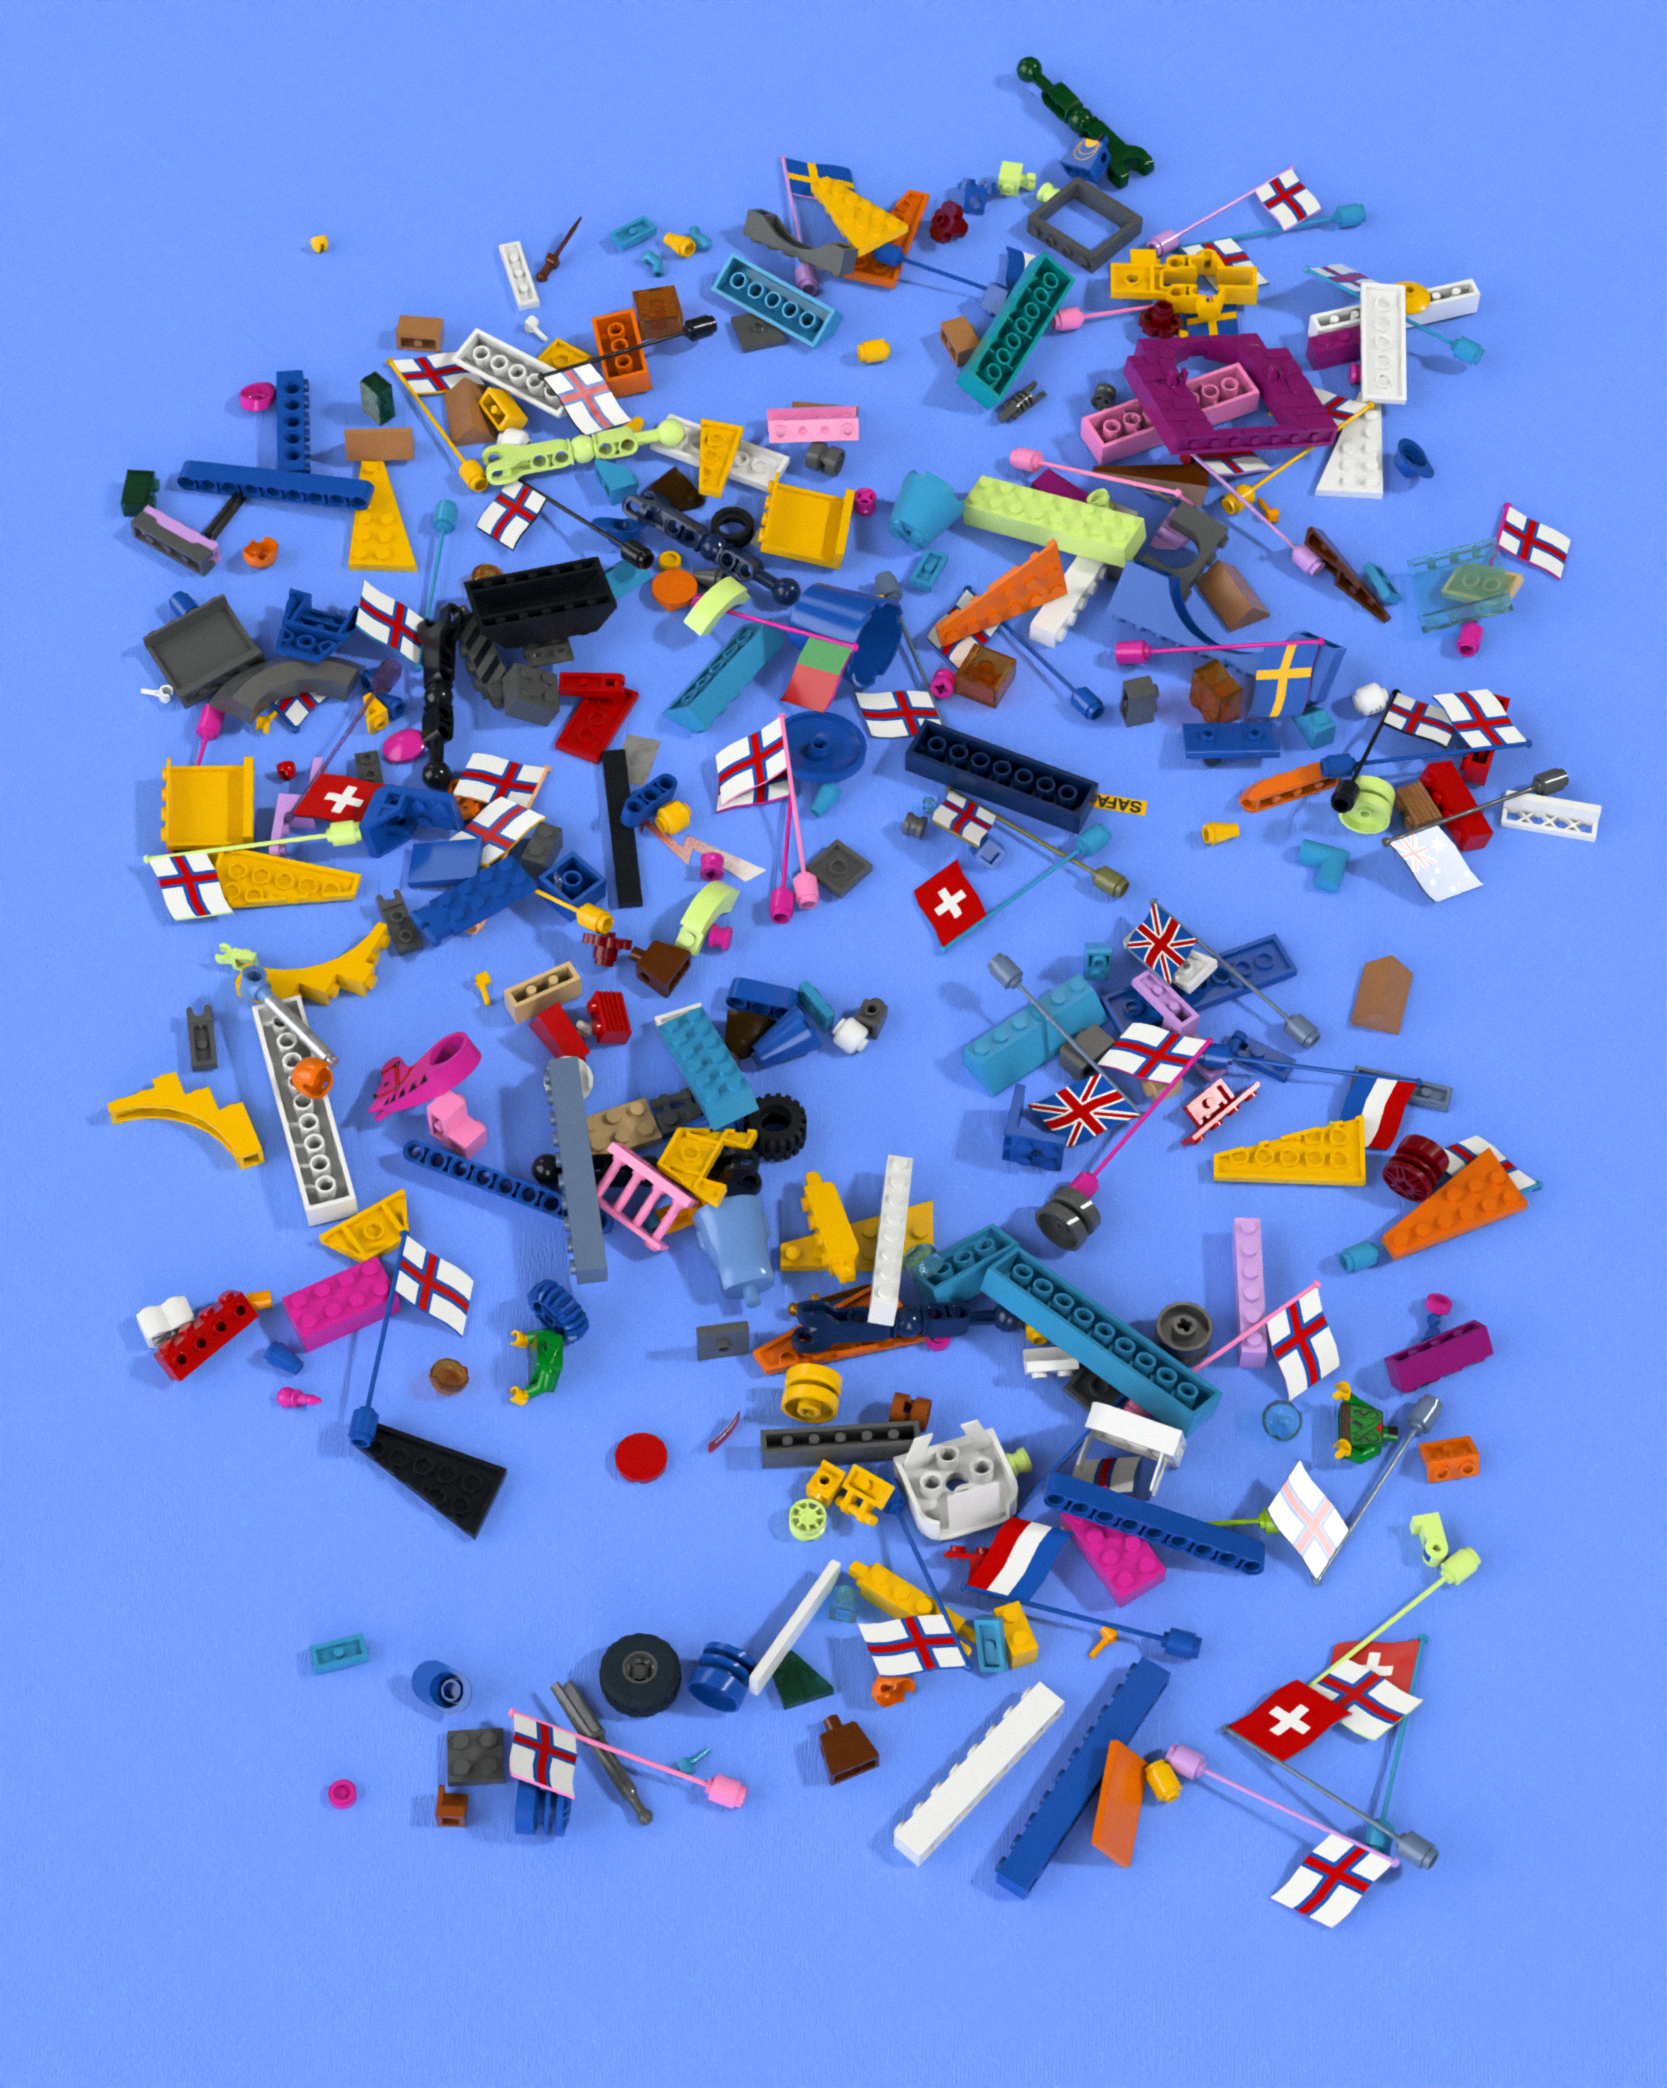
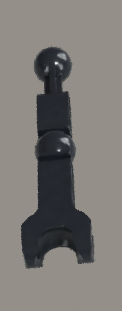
[417,603,464,790]
[531,1149,762,1196]

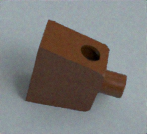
[629,941,691,998]
[819,1714,879,1786]

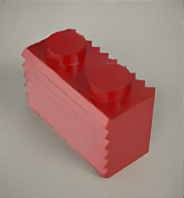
[587,991,632,1044]

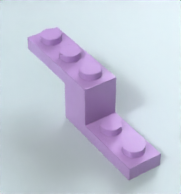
[269,757,328,857]
[1131,969,1229,1083]

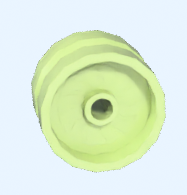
[1338,775,1396,834]

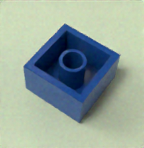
[537,851,607,923]

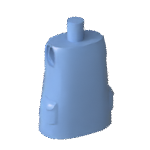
[692,1194,775,1309]

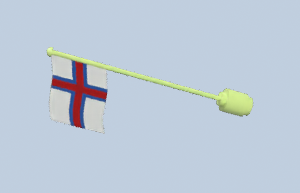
[144,820,363,921]
[1307,1547,1481,1741]

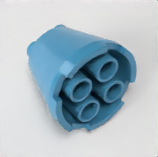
[889,469,966,551]

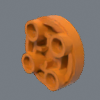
[652,569,698,612]

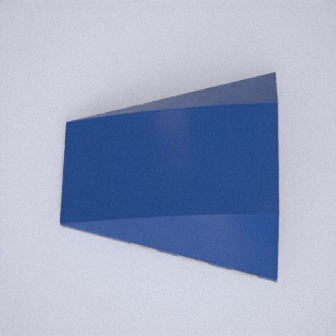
[275,588,359,664]

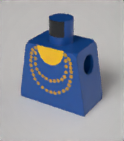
[1059,133,1111,184]

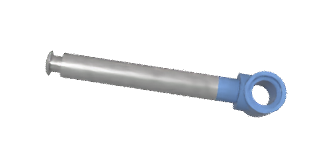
[239,965,340,1069]

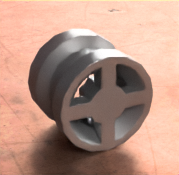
[902,812,928,840]

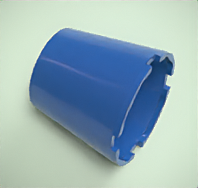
[789,583,903,688]

